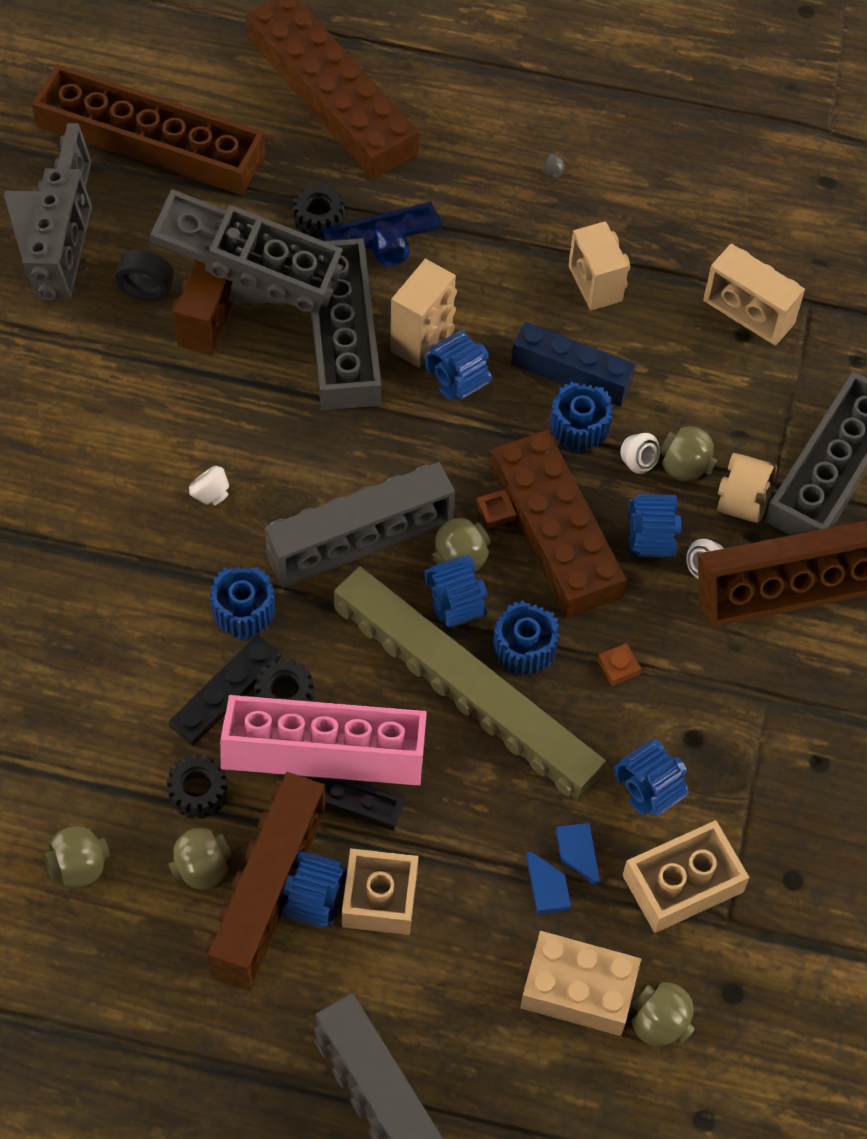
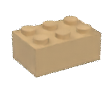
[703,244,805,346]
[390,258,457,368]
[623,820,750,933]
[520,931,641,1036]

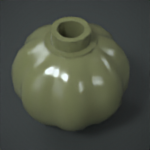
[660,426,718,482]
[432,518,491,572]
[44,825,110,889]
[168,828,233,890]
[631,982,695,1047]

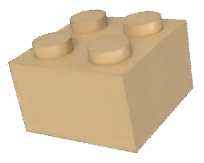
[568,221,630,311]
[342,848,418,935]

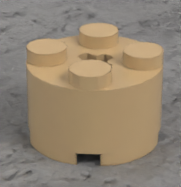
[717,453,777,523]

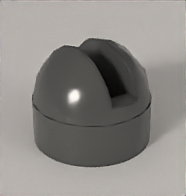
[541,153,565,178]

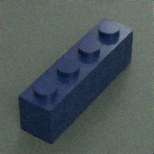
[511,322,636,407]

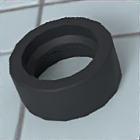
[114,250,174,302]

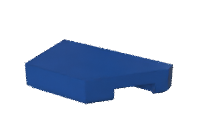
[556,823,600,886]
[526,852,571,915]

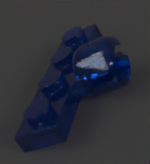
[322,201,441,267]

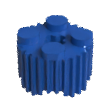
[424,330,492,401]
[550,381,613,454]
[627,494,681,557]
[424,555,488,627]
[210,566,275,640]
[493,600,559,676]
[613,739,689,816]
[282,851,348,929]

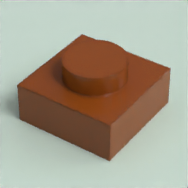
[476,489,517,529]
[597,643,641,686]

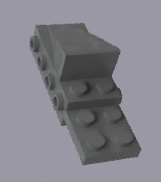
[4,123,92,300]
[149,189,343,315]

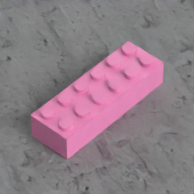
[220,695,427,786]

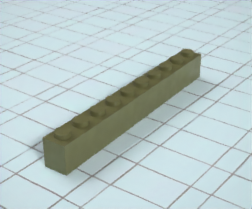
[334,566,606,801]

